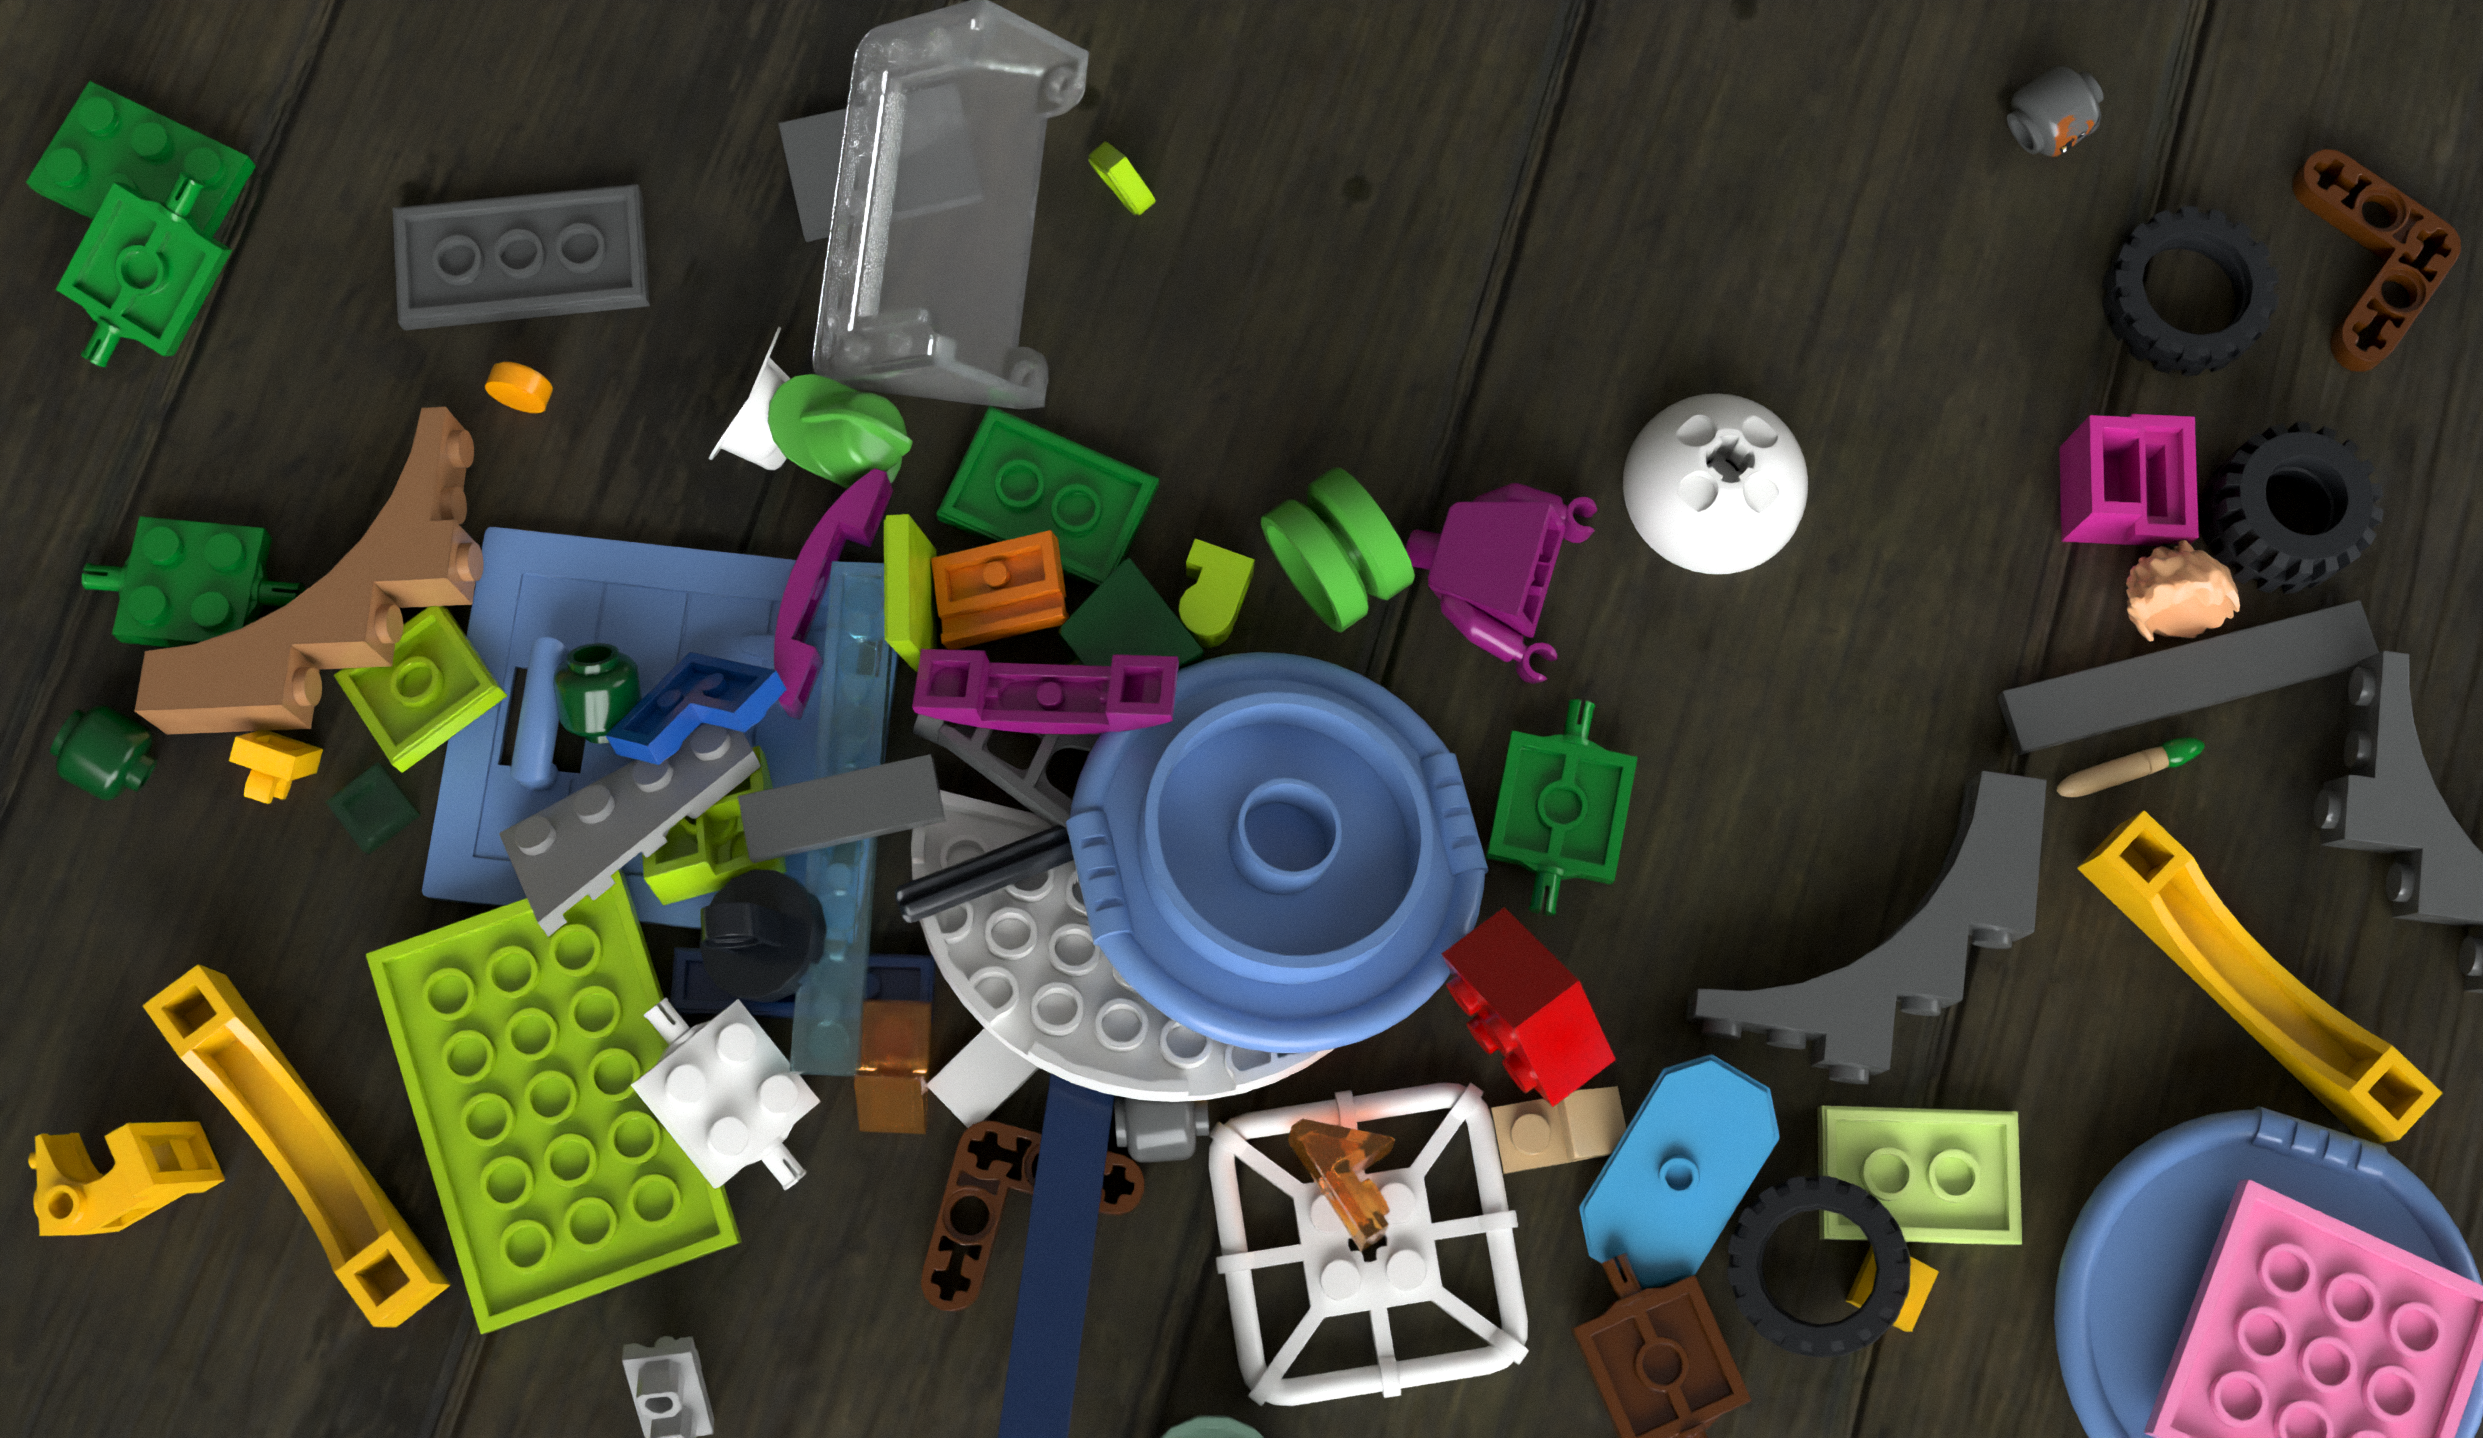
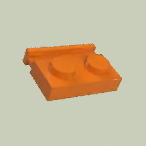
[931,530,1069,650]

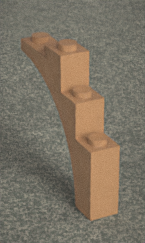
[135,407,484,735]

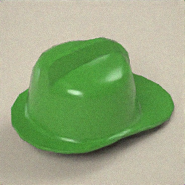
[768,374,913,490]

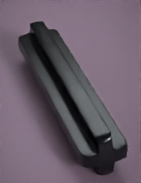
[895,825,1074,923]

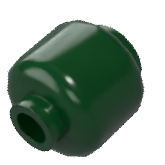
[553,643,642,744]
[50,705,158,801]

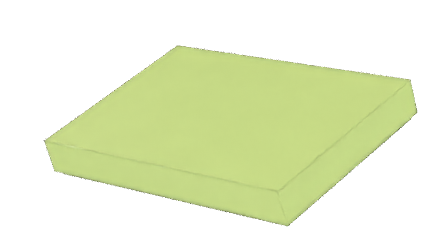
[1817,1106,2022,1245]

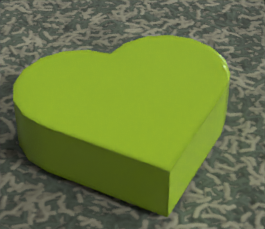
[1088,141,1156,216]

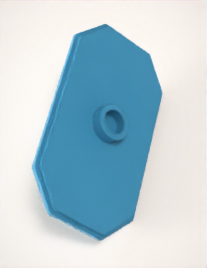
[1579,1054,1780,1289]

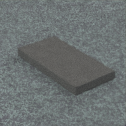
[393,184,650,331]

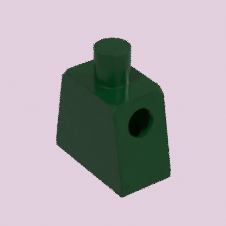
[1058,558,1203,670]

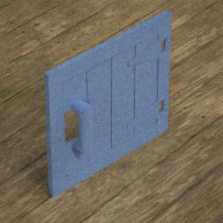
[422,527,900,946]

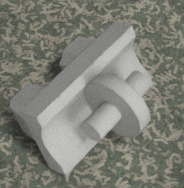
[622,1336,714,1438]

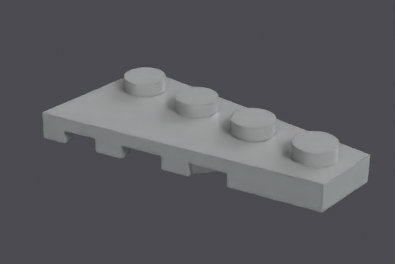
[499,723,761,937]

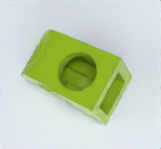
[1179,538,1255,648]

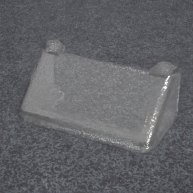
[813,0,1089,410]

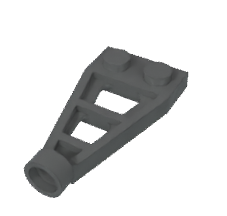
[913,714,1101,828]

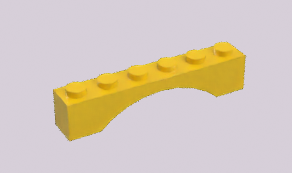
[2077,810,2442,1144]
[142,964,451,1327]

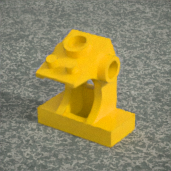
[28,1121,225,1236]

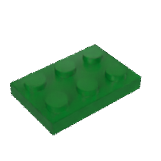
[26,81,256,237]

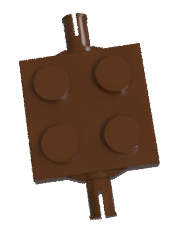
[1570,1252,1752,1438]

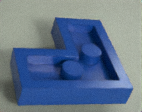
[605,652,787,765]

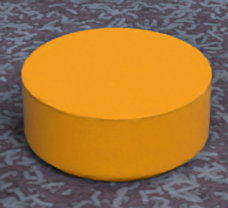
[485,362,553,413]

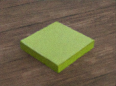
[884,514,938,672]
[334,606,508,773]

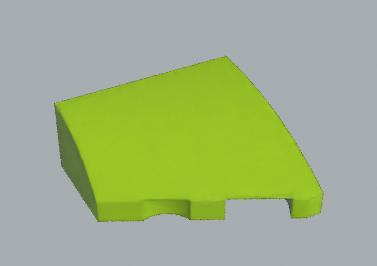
[642,745,787,906]

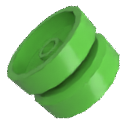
[1261,467,1415,632]

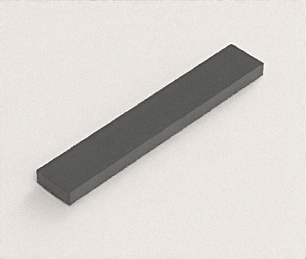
[1997,600,2379,756]

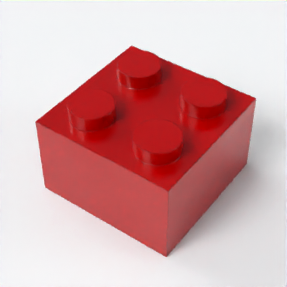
[1441,907,1616,1107]

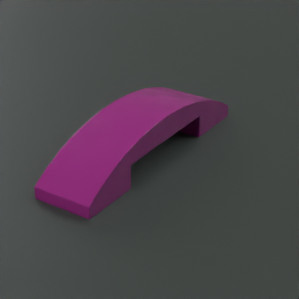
[774,468,893,720]
[912,649,1179,734]

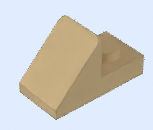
[1489,1086,1626,1174]

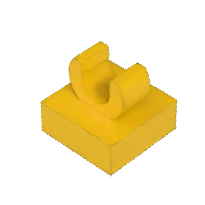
[229,731,323,804]

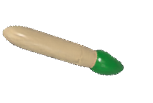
[2057,737,2205,797]

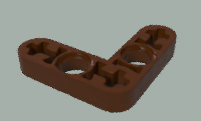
[2292,149,2461,372]
[921,1121,1145,1312]

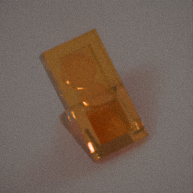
[854,999,932,1134]
[1288,1119,1395,1251]

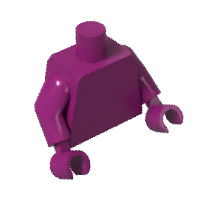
[1406,483,1597,684]

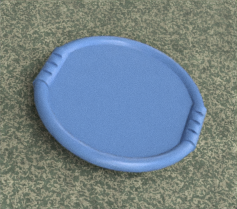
[1066,652,1488,1053]
[2054,1106,2483,1438]

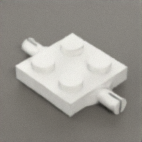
[631,997,821,1190]

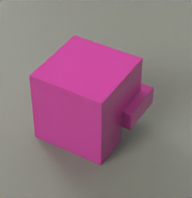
[2059,414,2199,546]

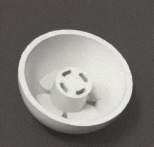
[1623,394,1808,574]

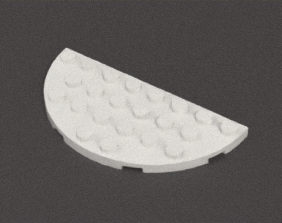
[911,790,1335,1102]

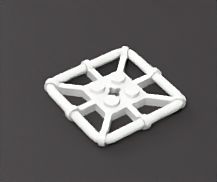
[1208,1082,1529,1406]

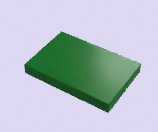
[936,405,1159,589]

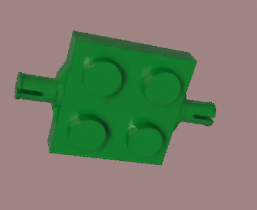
[56,171,232,367]
[82,516,305,647]
[1485,699,1638,916]

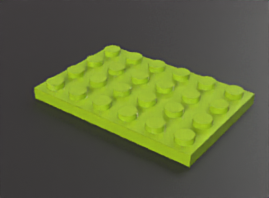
[366,868,742,1334]

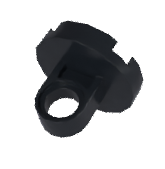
[699,870,827,1002]

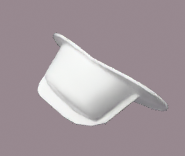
[709,327,790,471]

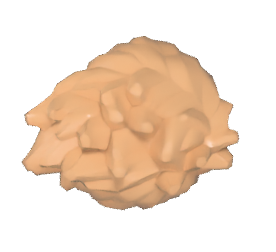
[2126,540,2240,641]

